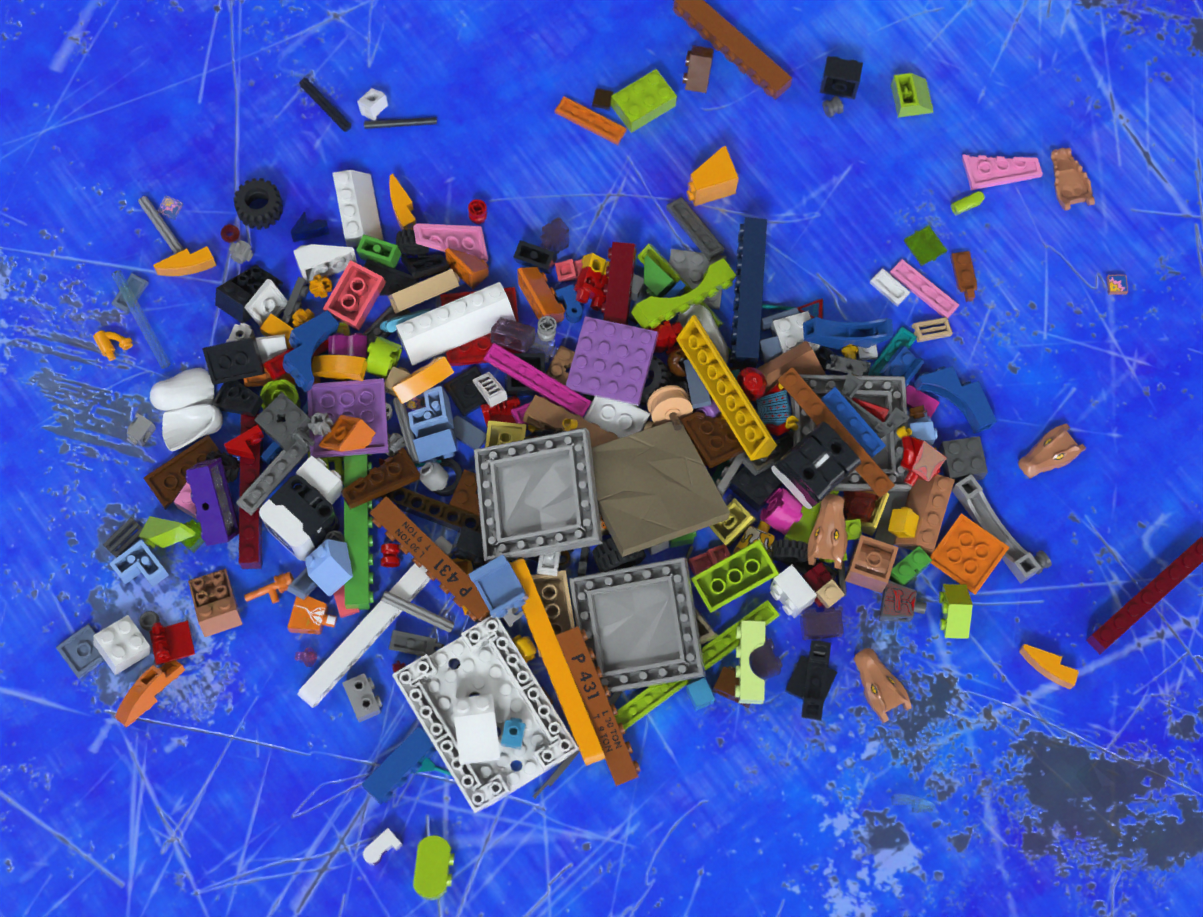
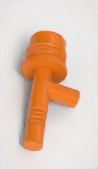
[244,572,294,604]

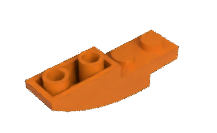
[115,660,185,727]

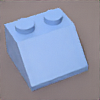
[305,539,353,596]

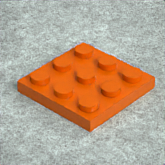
[930,513,1010,595]

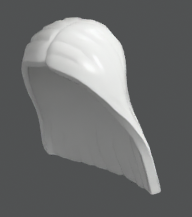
[150,368,214,411]
[162,404,223,451]

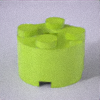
[366,337,402,380]
[260,379,301,423]

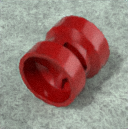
[468,199,487,224]
[381,543,400,568]

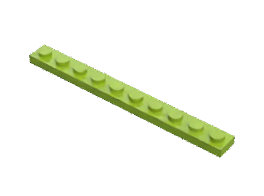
[615,600,780,730]

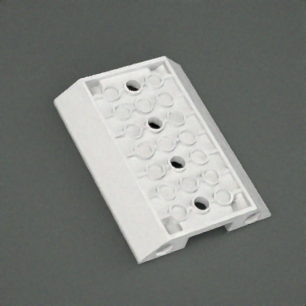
[392,616,579,813]

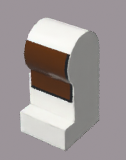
[363,828,403,865]

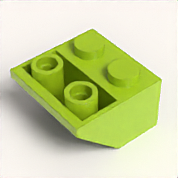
[891,73,933,118]

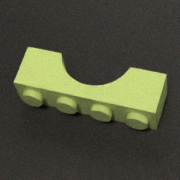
[735,621,765,704]

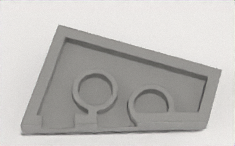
[715,452,747,497]

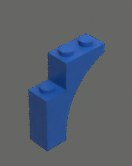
[282,310,339,392]
[803,317,893,350]
[914,366,997,434]

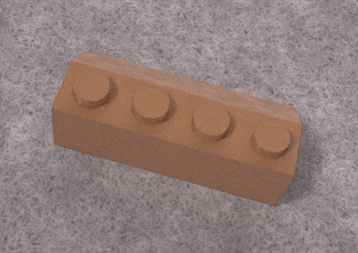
[894,474,955,556]

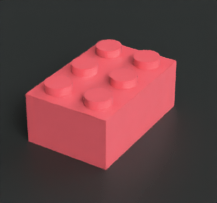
[323,260,386,331]

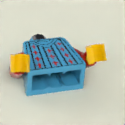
[756,383,799,436]

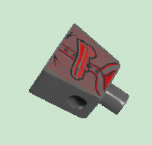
[879,581,927,622]

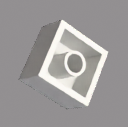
[770,311,820,354]
[295,455,344,504]
[770,565,817,618]
[93,615,150,675]

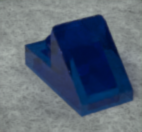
[290,211,330,242]

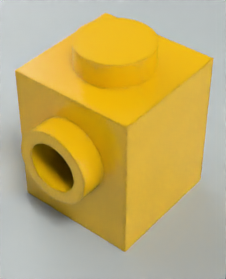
[888,507,919,538]

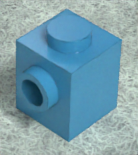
[686,678,715,711]
[501,718,526,750]

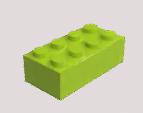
[691,539,780,613]

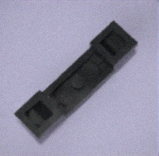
[801,640,831,721]

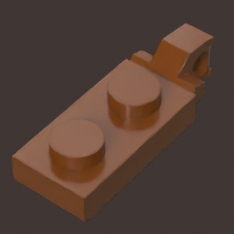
[950,251,977,302]

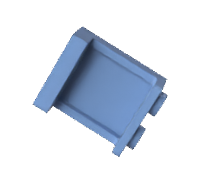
[468,554,529,619]

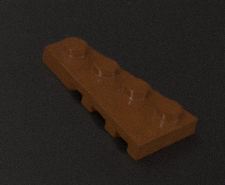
[144,435,219,510]
[341,447,420,509]

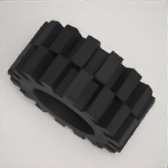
[396,229,429,256]
[205,451,240,483]
[772,539,808,563]

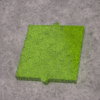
[904,226,947,266]

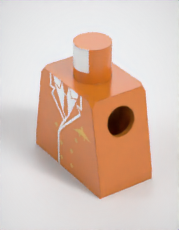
[287,596,337,635]

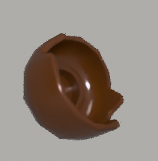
[667,348,688,378]

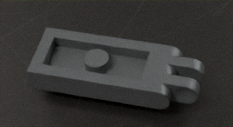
[282,277,309,326]
[388,630,444,656]

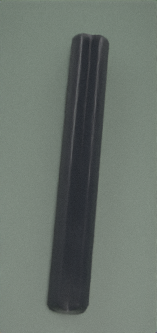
[299,78,352,132]

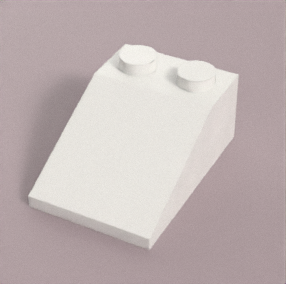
[293,244,357,284]
[452,694,500,765]

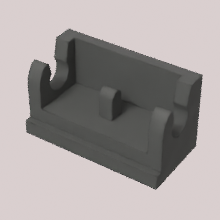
[826,354,871,376]

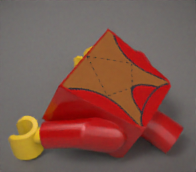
[896,426,947,487]

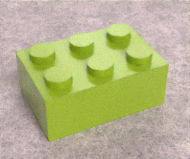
[611,69,677,133]

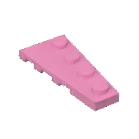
[962,155,1042,190]
[413,223,488,262]

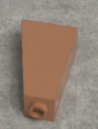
[756,341,826,394]

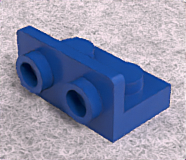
[879,346,924,387]

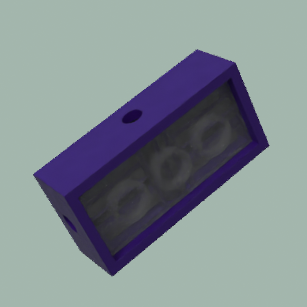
[186,458,239,546]

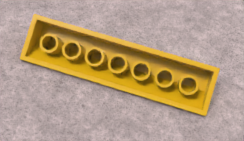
[676,315,777,461]

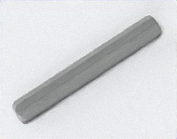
[138,196,184,254]
[393,397,420,465]
[381,591,454,632]

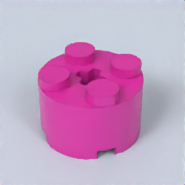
[760,488,803,535]

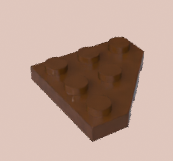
[680,412,745,469]

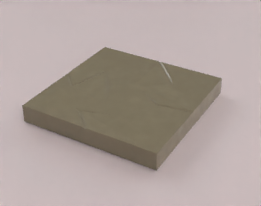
[592,419,730,557]

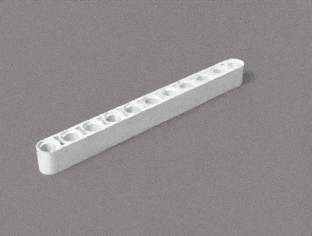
[298,536,454,708]

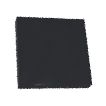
[443,366,493,417]
[785,655,837,701]

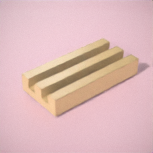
[912,317,953,343]

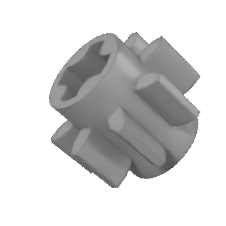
[229,240,253,264]
[308,412,333,436]
[385,433,406,456]

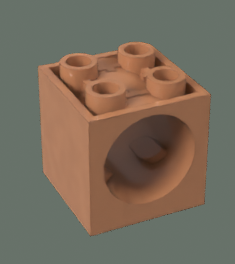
[845,535,899,593]

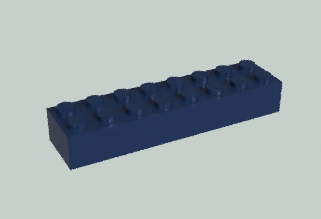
[730,217,767,368]

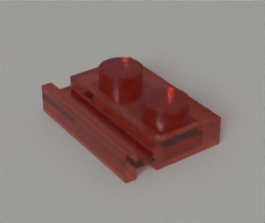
[842,491,879,522]

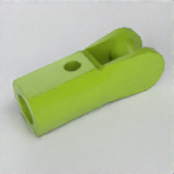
[951,191,985,215]

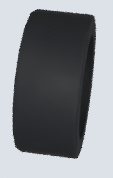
[433,458,463,496]

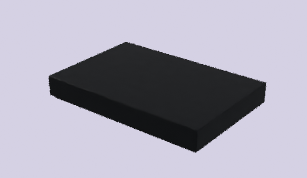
[202,336,265,385]

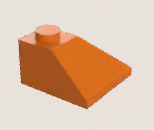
[445,248,489,290]
[319,415,376,452]

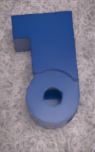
[555,284,583,323]

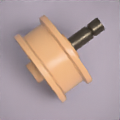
[647,385,693,431]

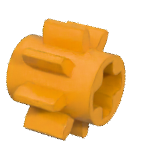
[309,274,332,298]
[292,308,315,328]

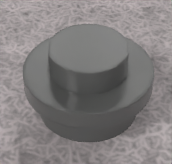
[139,611,160,631]

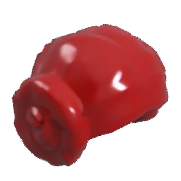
[737,367,767,401]

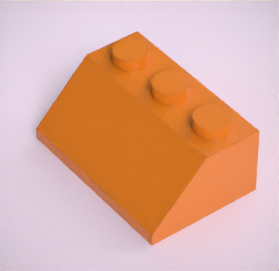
[517,267,565,327]

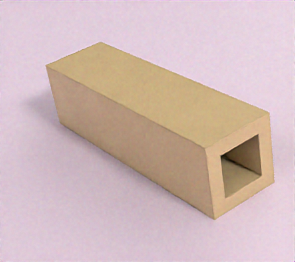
[388,269,460,313]

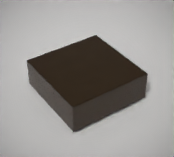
[592,88,614,110]

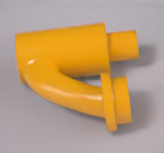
[93,330,133,361]

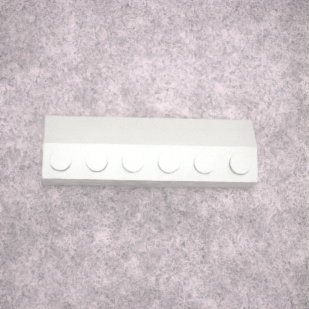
[396,282,516,366]

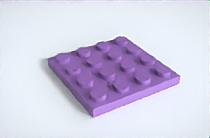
[566,316,658,406]
[307,378,389,458]

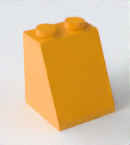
[686,146,739,207]

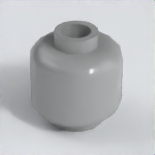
[420,462,449,491]

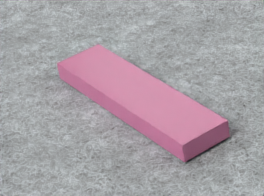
[890,259,959,319]

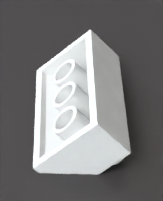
[333,170,383,247]

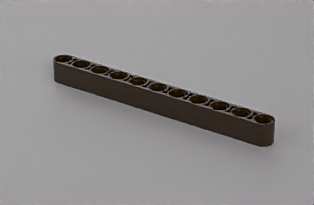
[375,487,570,570]

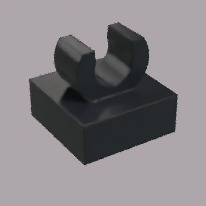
[815,346,836,372]

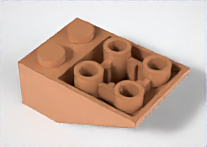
[188,569,243,637]

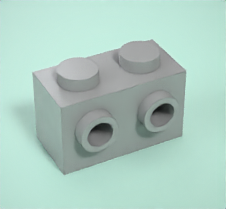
[343,673,382,723]

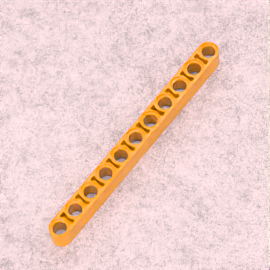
[510,558,605,766]

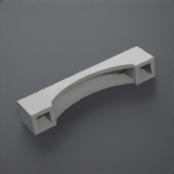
[952,474,1041,584]

